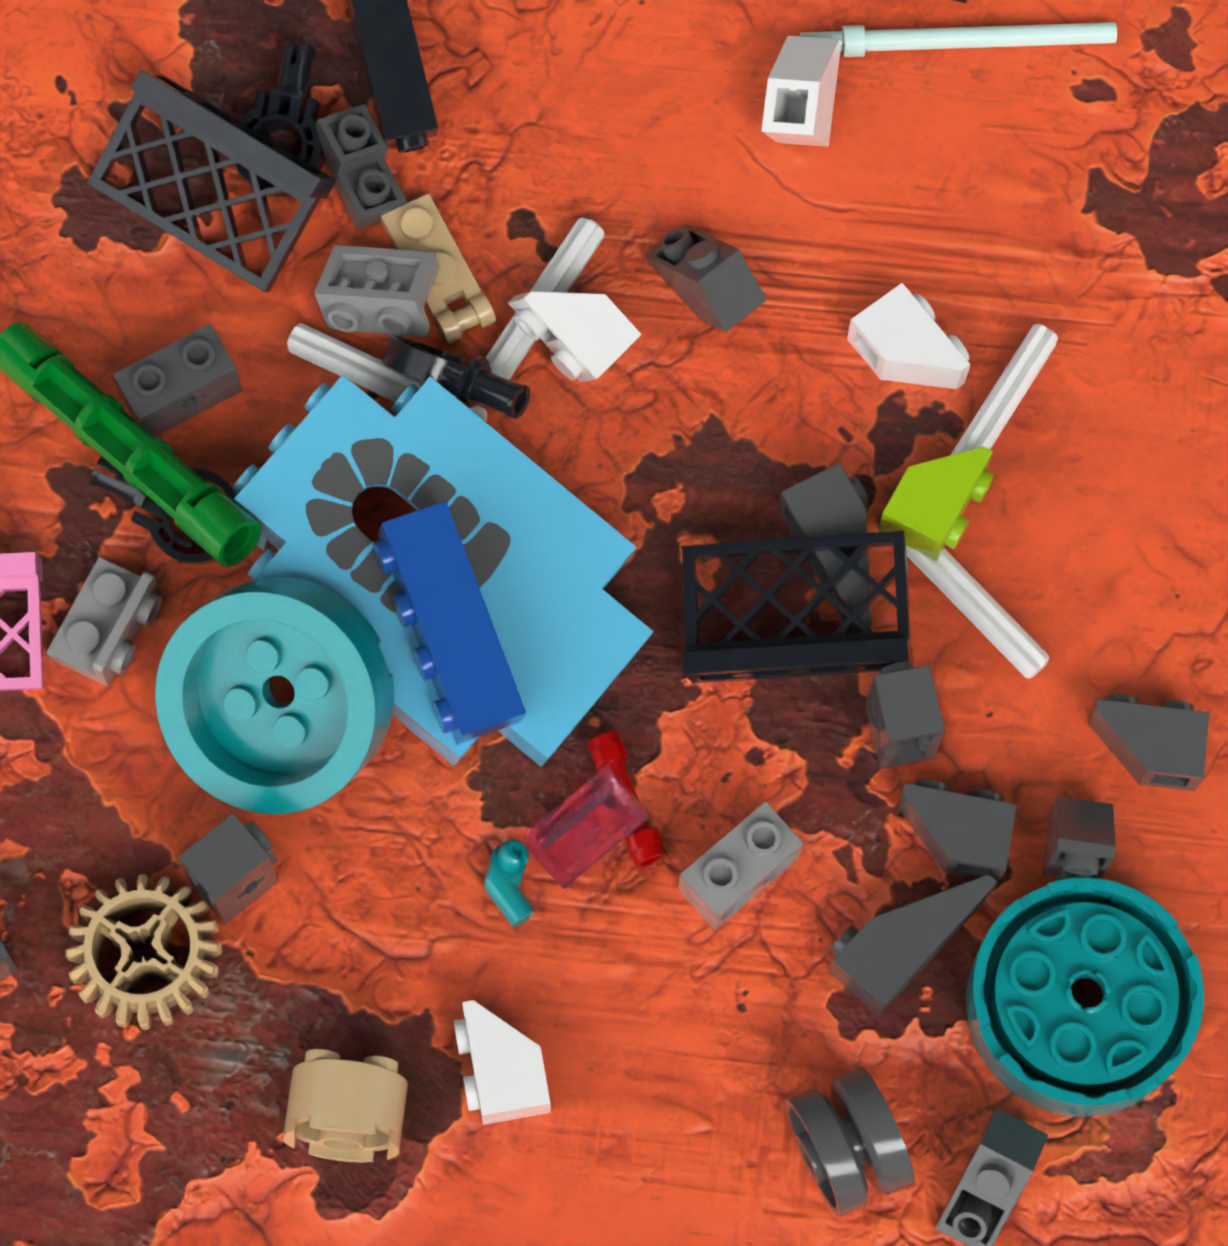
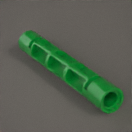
[0,322,261,567]

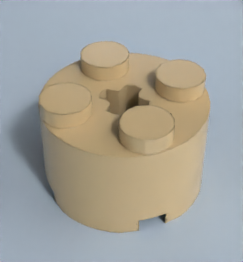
[283,1049,408,1163]

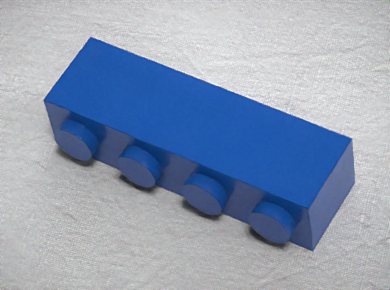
[373,501,526,745]

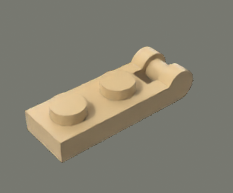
[381,194,496,345]

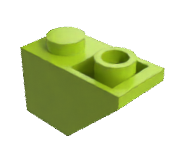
[878,446,995,561]

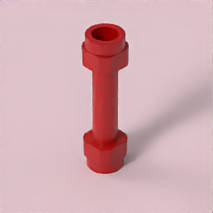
[587,731,667,868]

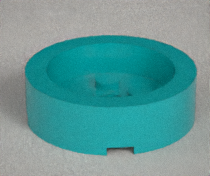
[155,576,394,814]
[966,877,1204,1117]

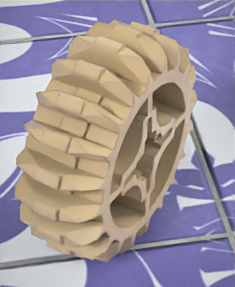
[66,874,222,1030]

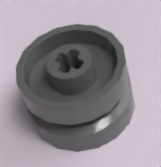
[785,1066,915,1217]

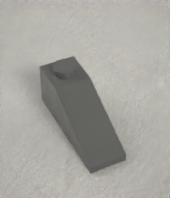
[778,463,871,634]
[829,874,997,1017]

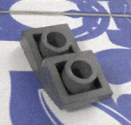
[315,104,408,229]

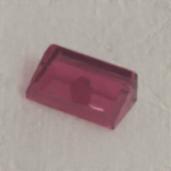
[523,765,649,889]

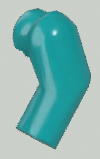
[484,839,536,928]

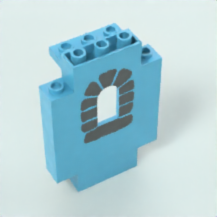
[232,375,654,767]

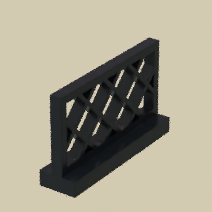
[87,69,336,292]
[682,531,914,684]

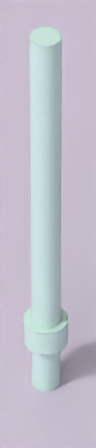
[800,22,1117,58]

